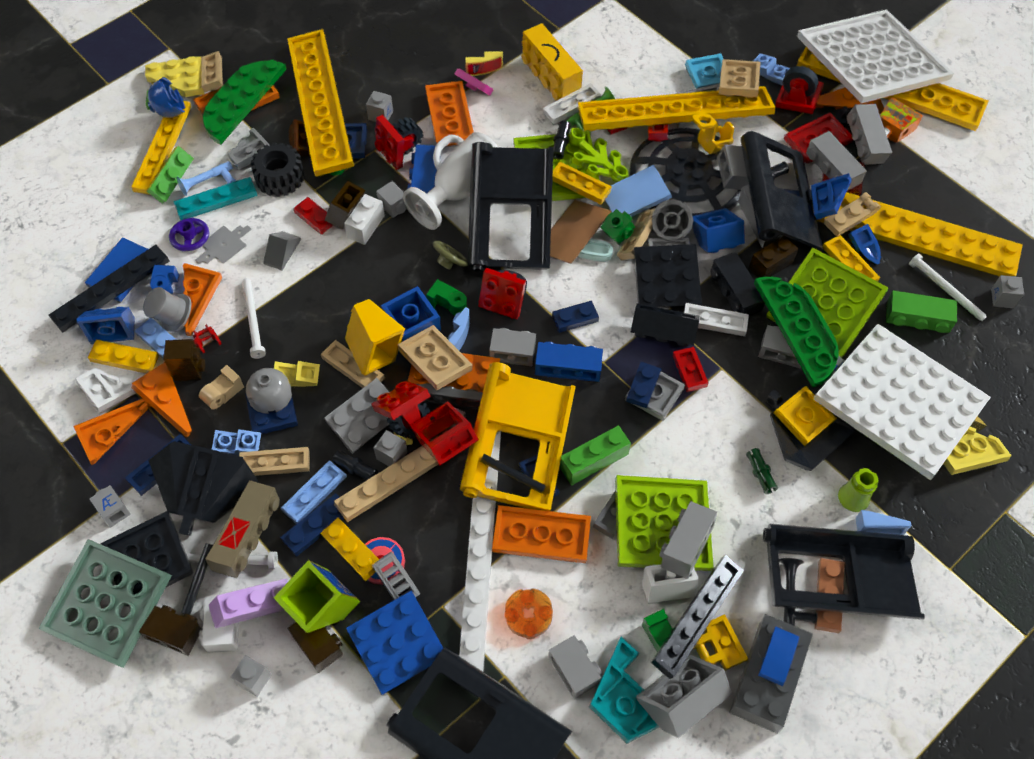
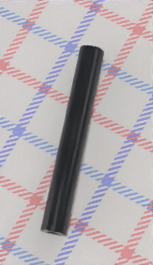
[480,454,546,494]
[181,543,213,615]

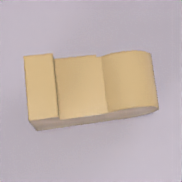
[199,365,244,409]

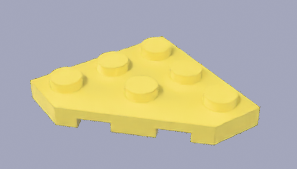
[145,56,205,97]
[943,427,1011,475]

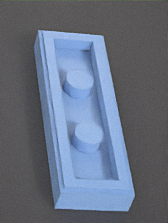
[280,460,347,524]

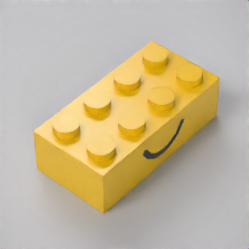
[522,23,583,100]

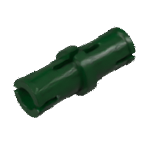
[746,448,778,494]

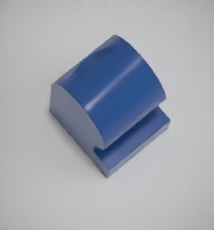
[150,265,180,294]

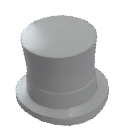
[143,287,191,332]

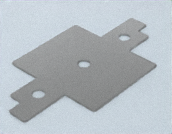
[196,225,251,264]

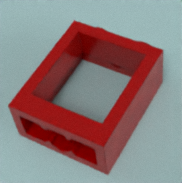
[410,402,479,465]

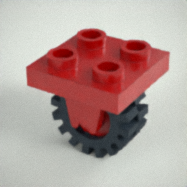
[375,115,423,170]
[371,381,431,439]

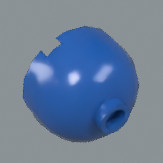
[148,77,185,118]

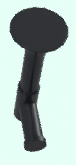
[779,558,818,626]

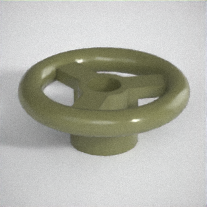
[433,241,468,269]

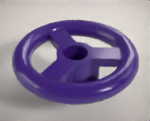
[169,218,210,251]

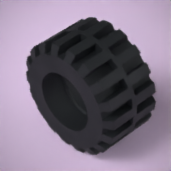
[251,143,304,197]

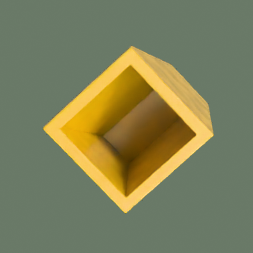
[345,299,405,376]

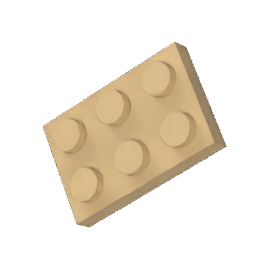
[719,59,760,98]
[398,325,472,391]

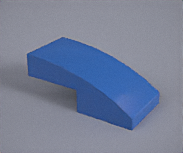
[758,626,799,686]

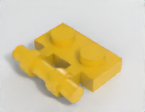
[693,614,748,671]

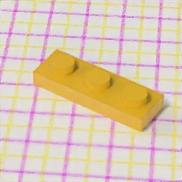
[553,162,612,205]
[823,235,880,282]
[88,339,159,374]
[321,518,379,581]

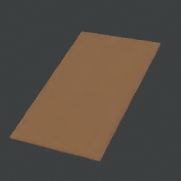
[550,199,612,264]

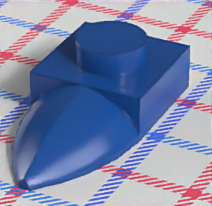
[848,224,881,265]

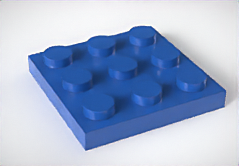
[346,590,443,695]

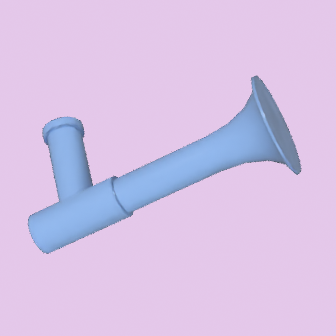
[177,161,236,196]

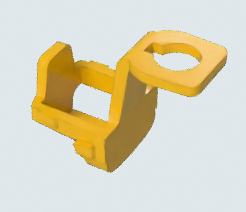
[692,113,734,154]

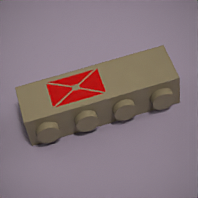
[205,481,280,579]

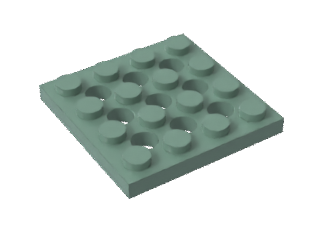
[39,539,172,668]

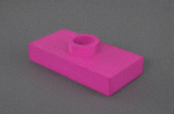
[454,68,493,96]

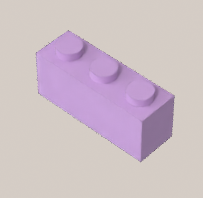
[208,578,288,628]

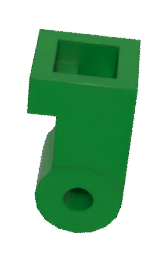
[426,279,467,316]
[642,609,673,652]

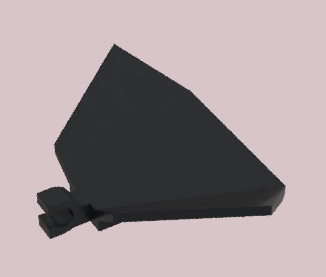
[765,389,855,471]
[148,441,260,536]

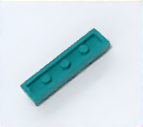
[174,177,258,220]

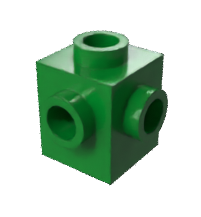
[600,209,635,245]

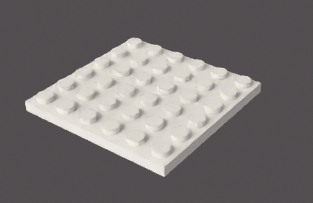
[797,10,954,103]
[813,324,991,480]

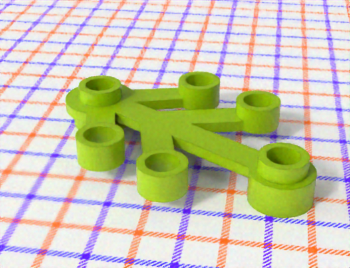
[568,128,628,183]

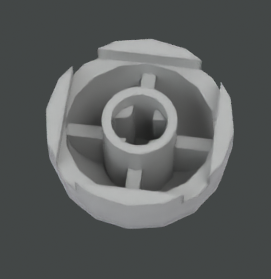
[652,200,693,241]
[246,368,292,413]

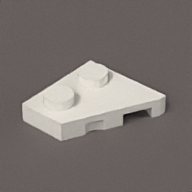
[75,368,136,413]

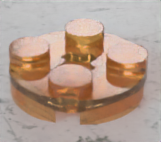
[505,588,553,639]

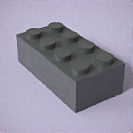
[729,614,813,733]

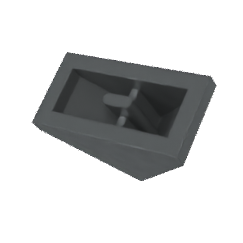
[264,231,301,271]

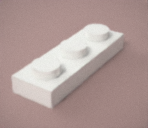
[543,83,601,125]
[684,303,749,336]

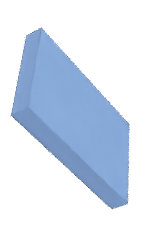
[605,165,672,217]

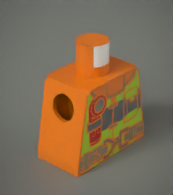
[880,97,923,142]

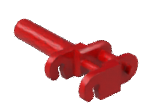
[192,324,222,354]

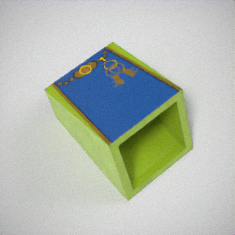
[274,560,360,633]

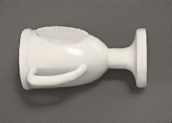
[403,132,498,230]

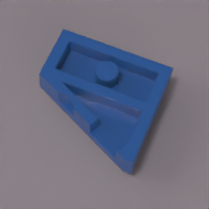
[811,173,852,219]

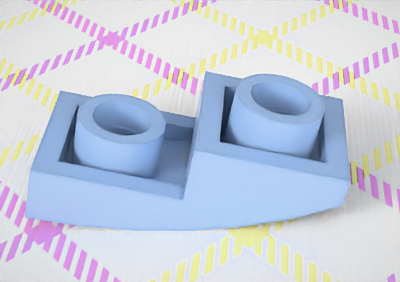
[754,54,790,85]
[448,307,470,351]
[212,429,261,456]

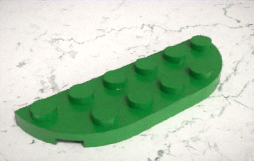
[203,60,286,145]
[754,277,839,388]

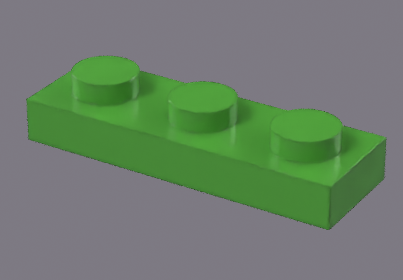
[146,146,194,204]

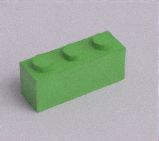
[886,290,957,333]
[559,425,631,486]

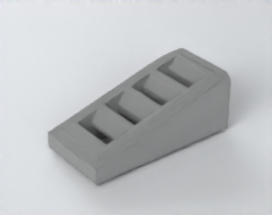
[372,551,420,600]

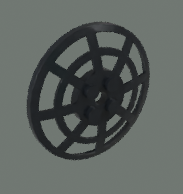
[629,128,741,216]

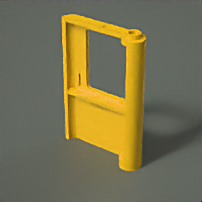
[460,362,576,511]

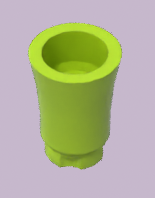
[838,468,878,512]

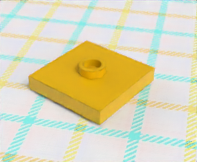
[774,386,837,446]

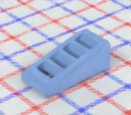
[856,510,911,535]

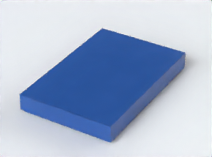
[85,237,148,302]

